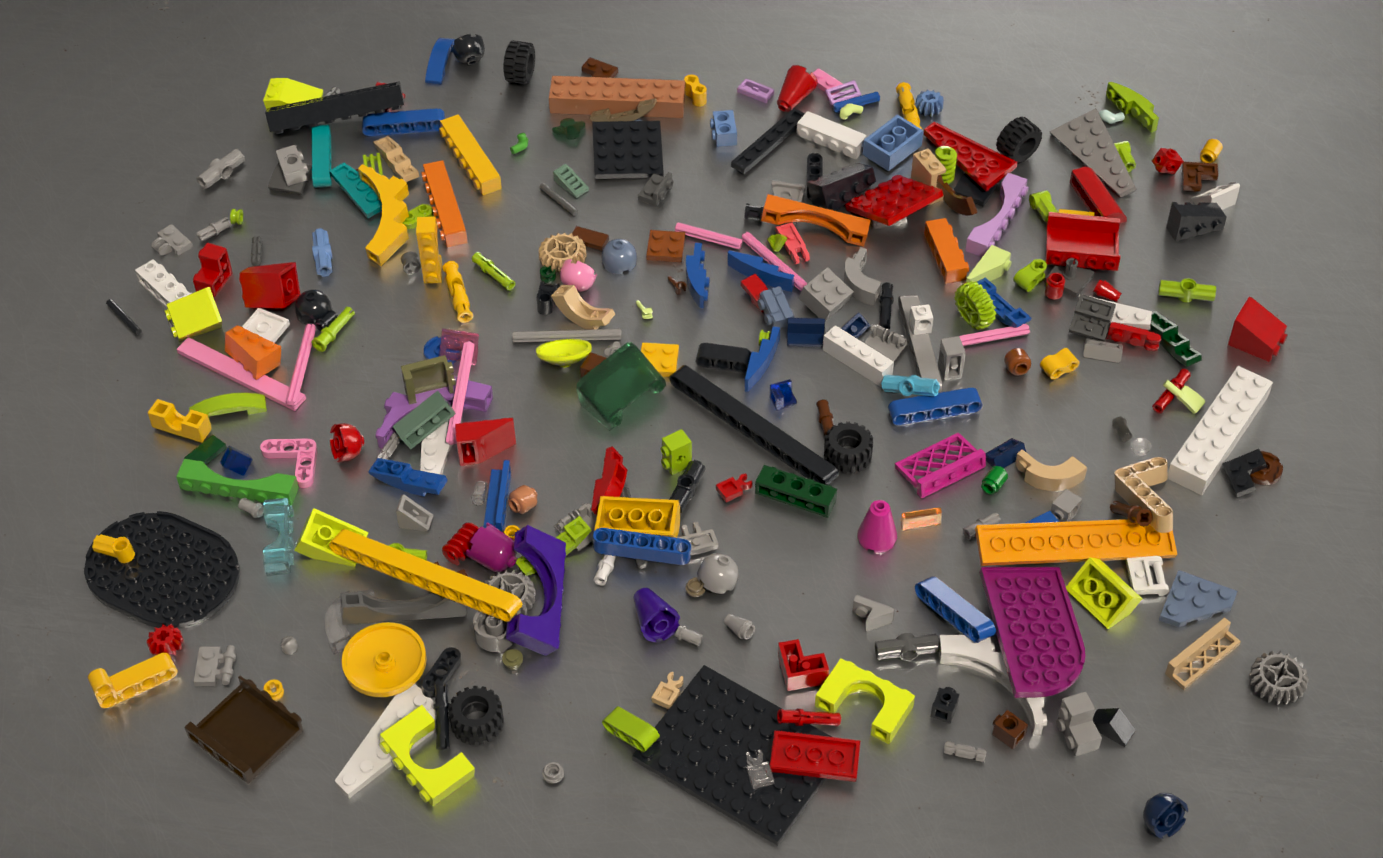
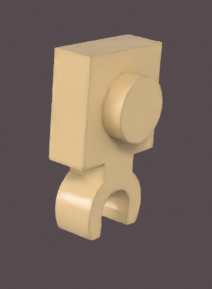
[651,672,683,709]

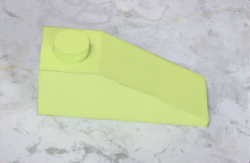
[966,245,1012,282]

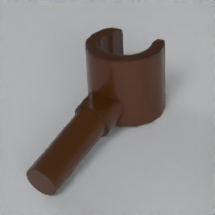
[668,276,687,294]

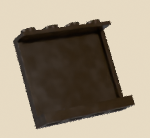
[184,675,303,784]

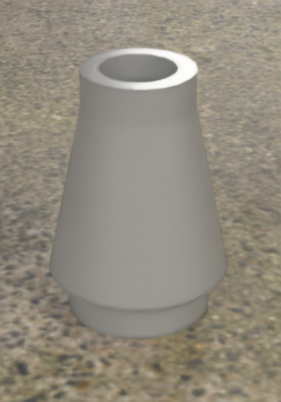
[724,614,755,640]

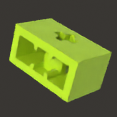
[660,429,692,475]

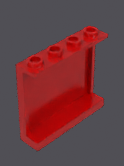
[1046,212,1121,271]

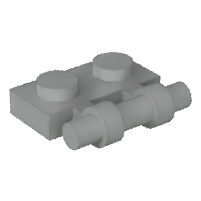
[193,645,236,686]

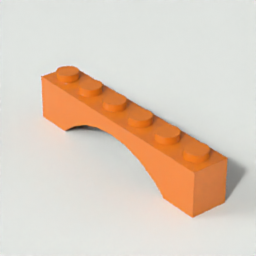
[761,194,871,247]

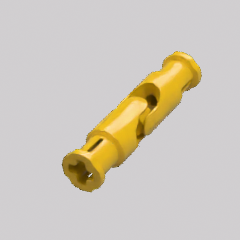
[896,82,923,130]
[442,261,473,323]

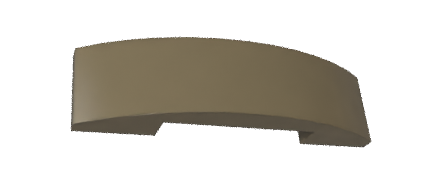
[590,98,657,122]

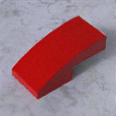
[741,274,768,313]

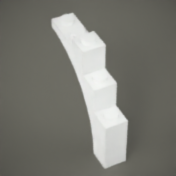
[939,635,1047,735]

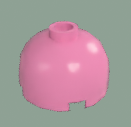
[560,259,597,292]

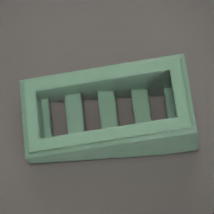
[553,164,589,198]

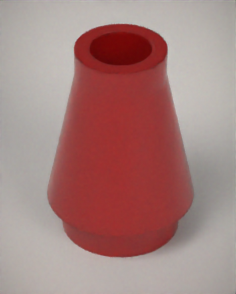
[1093,279,1122,303]

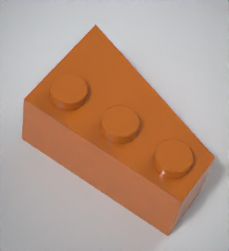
[225,325,281,380]

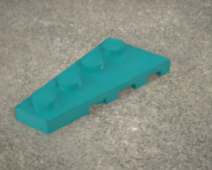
[329,163,382,218]

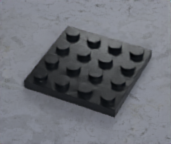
[592,121,664,179]

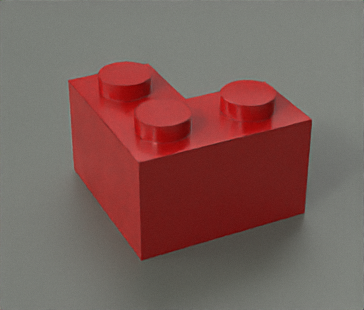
[193,242,233,297]
[778,639,829,691]

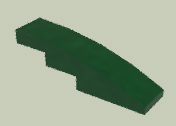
[1149,311,1202,367]

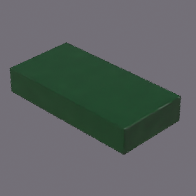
[184,435,227,465]

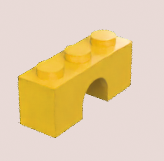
[148,399,212,443]

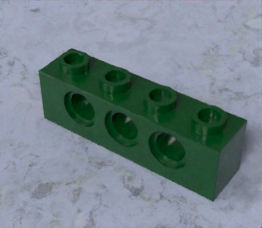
[755,465,837,518]

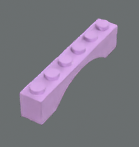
[965,173,1029,257]

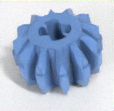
[915,89,944,117]

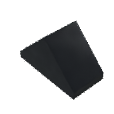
[1093,708,1135,747]

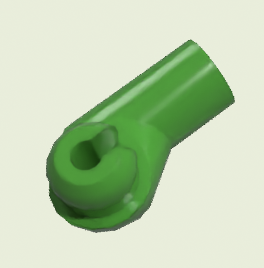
[510,133,529,155]

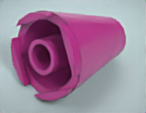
[857,500,897,553]

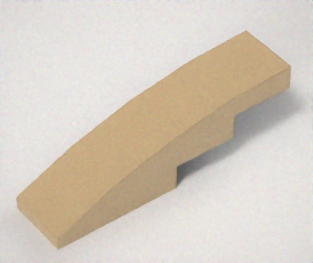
[373,136,420,182]

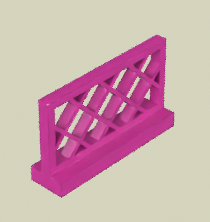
[895,433,986,499]

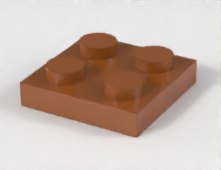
[646,230,685,262]

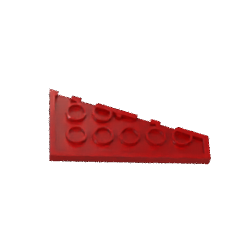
[923,122,1017,191]

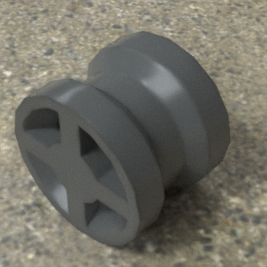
[401,251,421,274]

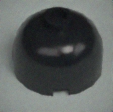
[451,34,485,65]
[295,290,332,325]

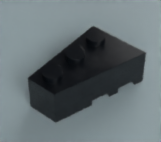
[1166,202,1227,241]

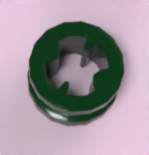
[540,266,556,283]

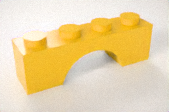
[416,217,443,283]

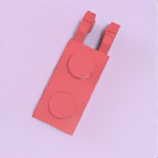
[776,222,810,264]

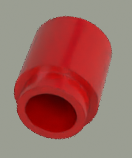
[1045,273,1065,299]

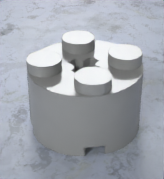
[473,611,514,653]

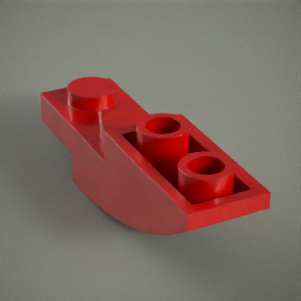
[591,446,628,516]

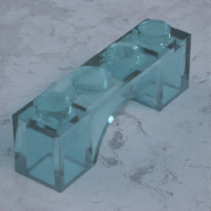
[263,498,294,576]

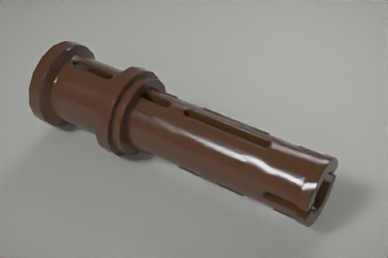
[1110,501,1153,527]

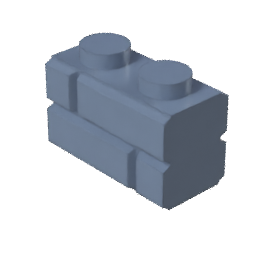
[758,286,794,329]

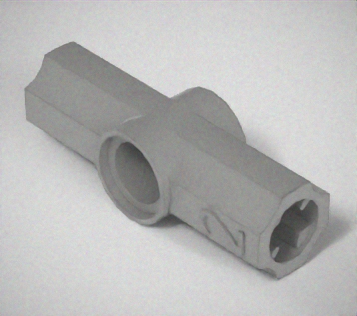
[196,149,245,190]

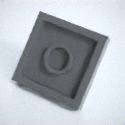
[1044,258,1095,298]

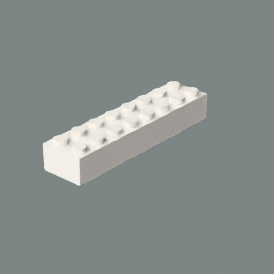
[1168,366,1273,495]

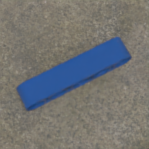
[362,108,445,136]
[888,388,983,425]
[593,528,691,565]
[915,576,996,643]

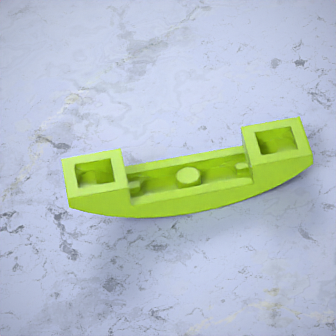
[189,393,267,421]
[515,516,591,576]

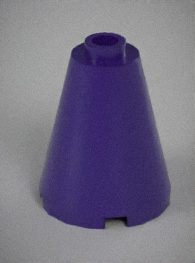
[633,588,680,642]

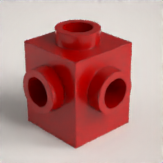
[1152,148,1184,174]

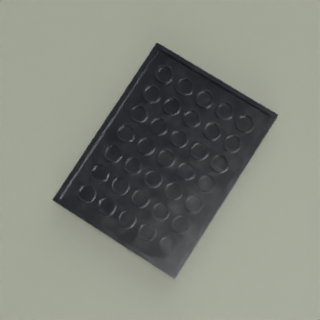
[632,665,832,846]

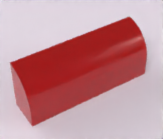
[1070,167,1127,223]

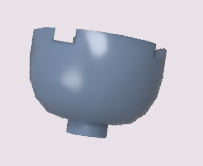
[601,239,637,274]

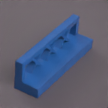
[483,460,511,532]

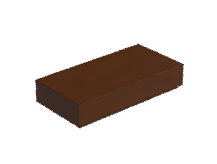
[572,226,609,251]

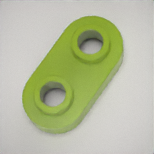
[403,204,433,229]

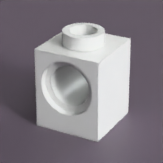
[909,304,933,335]

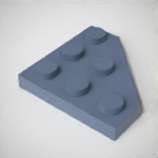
[1159,570,1238,627]

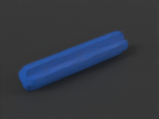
[833,92,880,113]

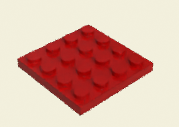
[845,175,943,226]

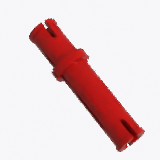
[1152,369,1191,414]
[777,709,841,726]

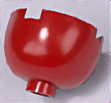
[330,423,364,462]

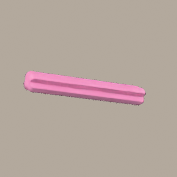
[675,223,742,249]
[959,324,1030,346]

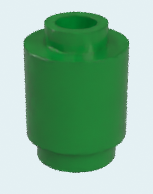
[981,466,1008,495]

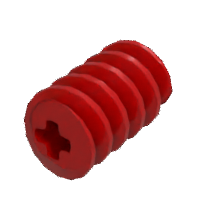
[442,522,479,566]

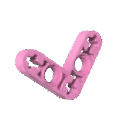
[260,439,317,488]

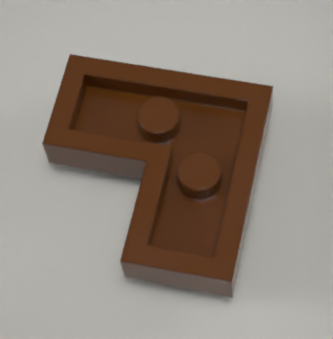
[582,57,618,78]
[1181,161,1218,192]

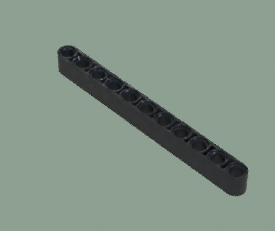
[669,365,839,485]

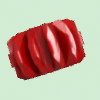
[147,624,184,656]

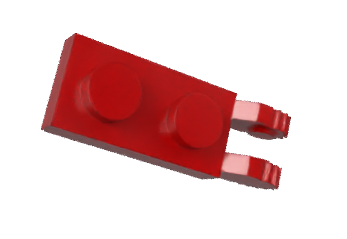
[1107,322,1161,351]

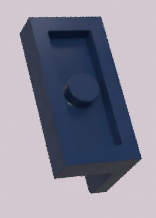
[787,318,825,347]

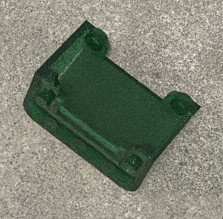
[576,342,666,431]

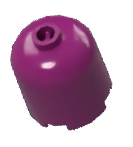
[466,523,517,573]

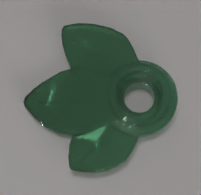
[552,118,586,139]

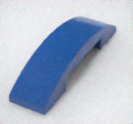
[425,38,455,84]
[977,277,1031,328]

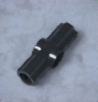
[669,459,705,513]

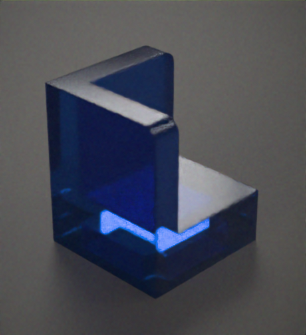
[769,379,797,411]
[220,445,253,476]

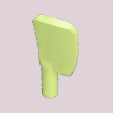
[1163,380,1205,414]

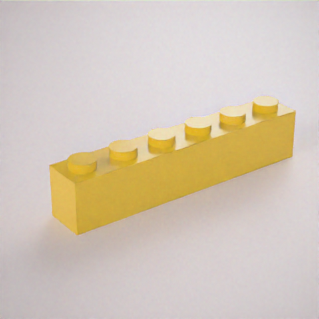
[439,114,502,196]

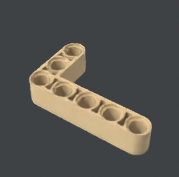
[1114,457,1173,533]

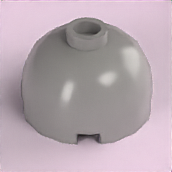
[697,553,739,594]

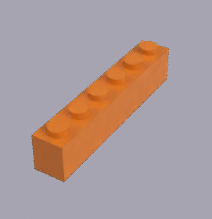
[421,160,468,247]

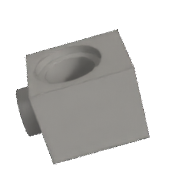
[1051,489,1082,522]

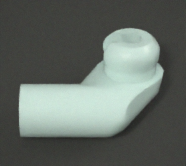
[1099,110,1125,124]

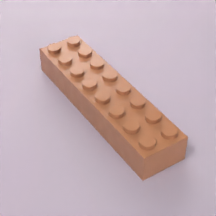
[549,76,685,118]

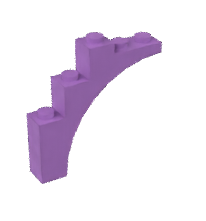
[375,376,493,448]

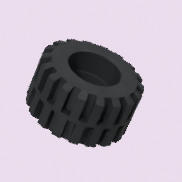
[503,40,535,85]
[996,116,1042,164]
[824,421,873,474]
[448,686,504,745]

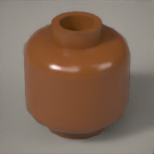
[1004,348,1031,376]

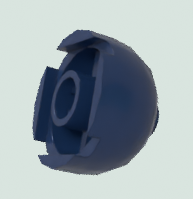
[1143,793,1188,838]

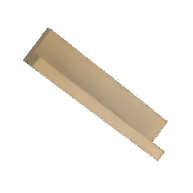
[1165,617,1241,690]

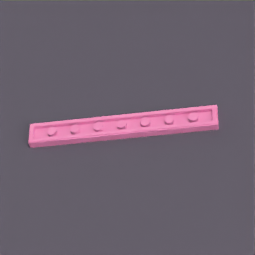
[177,337,306,411]

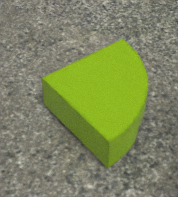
[767,234,787,252]

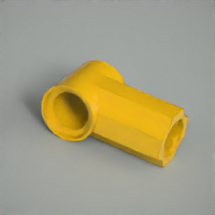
[92,534,135,563]

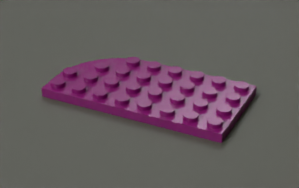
[979,567,1085,698]

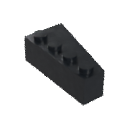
[807,163,876,211]

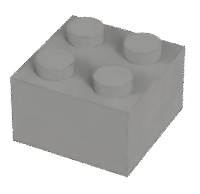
[798,267,854,322]

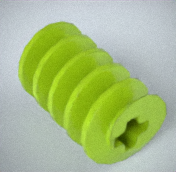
[935,146,957,184]

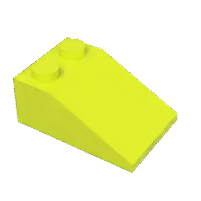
[263,78,324,110]
[294,508,368,567]

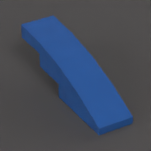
[728,250,794,292]
[745,326,780,392]

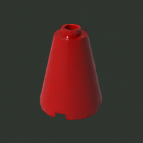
[777,65,818,112]

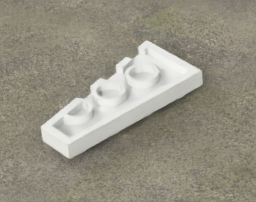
[1079,294,1152,330]
[420,418,462,475]

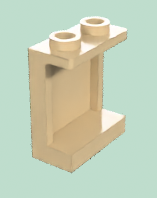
[911,149,946,206]

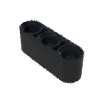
[806,153,823,199]
[695,343,751,373]

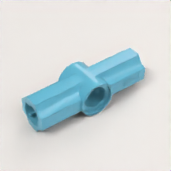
[881,375,940,396]

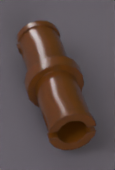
[816,399,834,435]

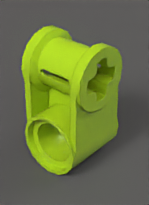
[1013,259,1047,292]

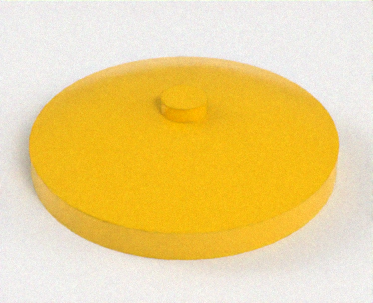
[342,622,427,697]

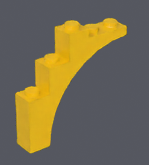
[358,164,409,266]

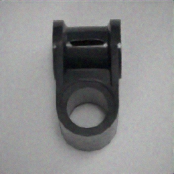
[536,281,560,315]

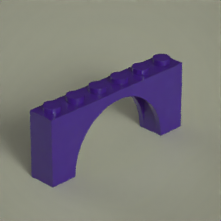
[506,525,566,656]

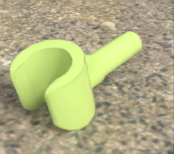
[636,301,653,319]

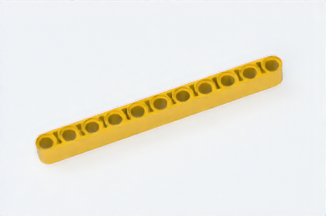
[329,529,522,622]

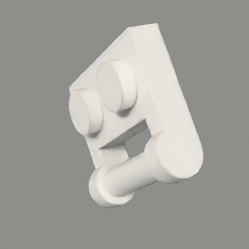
[1126,556,1170,596]

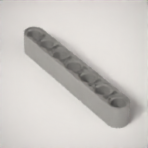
[898,295,942,393]

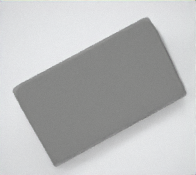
[1083,339,1123,363]

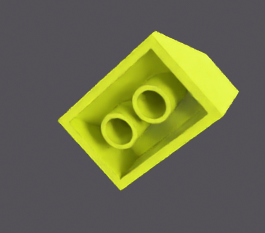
[1066,557,1143,629]

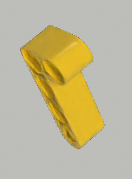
[88,653,178,708]

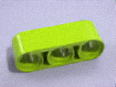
[602,706,660,752]

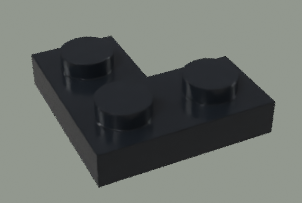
[1222,449,1267,497]

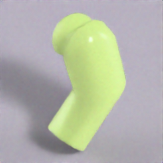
[839,103,863,120]

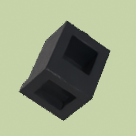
[930,687,960,723]

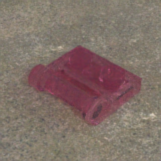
[439,328,479,365]

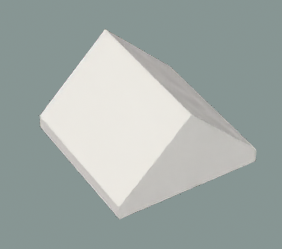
[1191,183,1240,210]

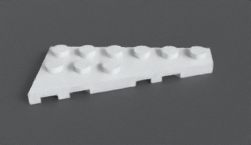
[335,684,450,799]

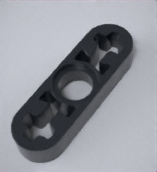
[422,647,461,698]

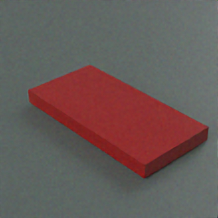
[769,730,861,782]

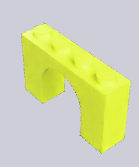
[815,658,915,744]
[379,705,475,807]

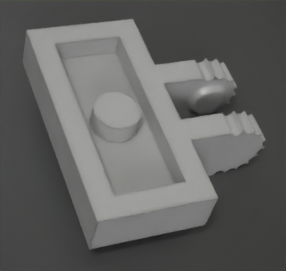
[151,224,193,256]
[677,522,718,556]

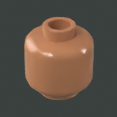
[508,485,537,514]

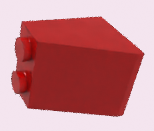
[239,262,300,308]
[1228,297,1288,362]

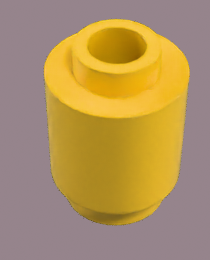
[1200,139,1223,163]

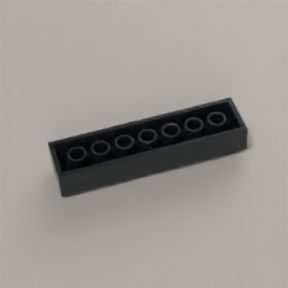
[265,81,404,134]

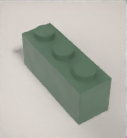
[393,390,456,449]

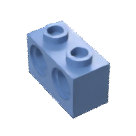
[710,110,737,147]

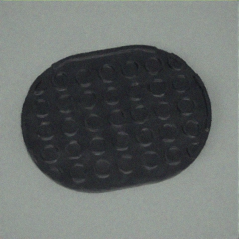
[84,511,240,628]

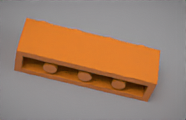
[924,218,969,284]

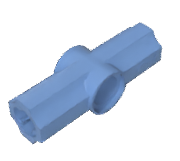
[312,228,333,277]

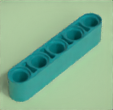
[312,125,332,188]

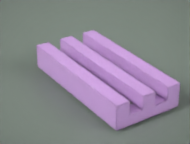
[737,78,774,103]
[824,80,861,107]

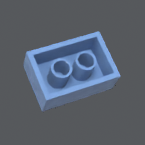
[863,114,924,171]

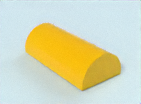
[594,496,680,538]

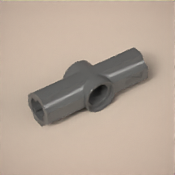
[874,633,940,661]

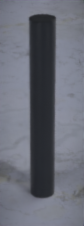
[106,299,142,335]

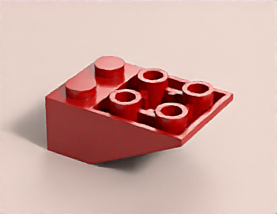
[455,417,516,466]

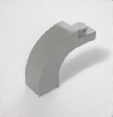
[844,247,881,306]

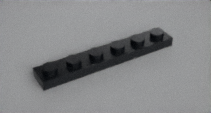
[731,108,805,174]

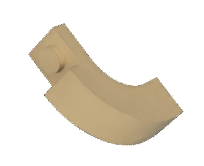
[551,285,615,330]
[1015,449,1087,491]

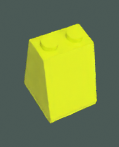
[164,287,222,342]

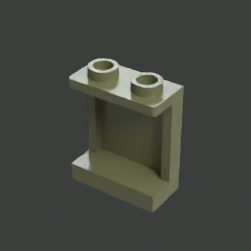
[401,355,456,405]

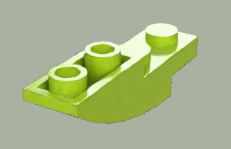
[1106,82,1159,133]

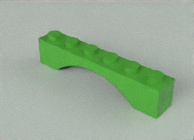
[176,459,299,506]

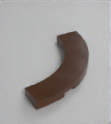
[936,175,977,216]

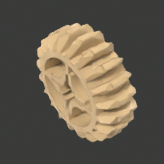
[538,232,587,274]

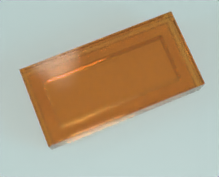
[900,507,942,531]

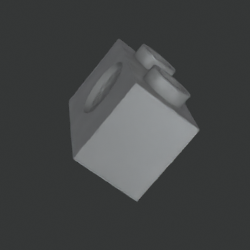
[276,145,309,186]
[938,336,966,380]

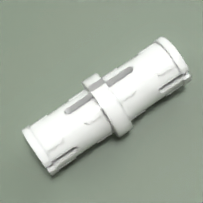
[593,554,617,586]

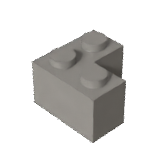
[1056,692,1102,756]

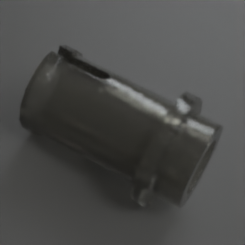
[1112,416,1133,442]

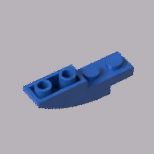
[686,243,710,308]
[368,458,448,497]

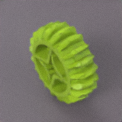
[954,281,996,330]

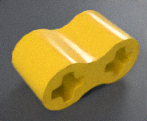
[684,74,707,107]
[1040,348,1080,380]

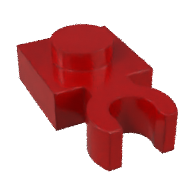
[716,473,753,503]

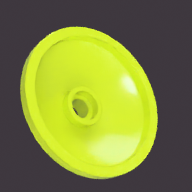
[536,339,592,368]

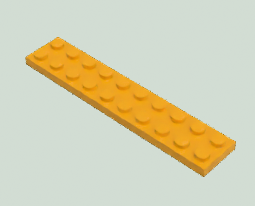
[975,519,1177,566]

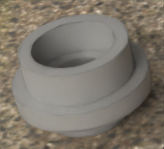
[542,762,564,784]

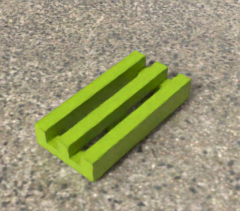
[363,153,383,175]

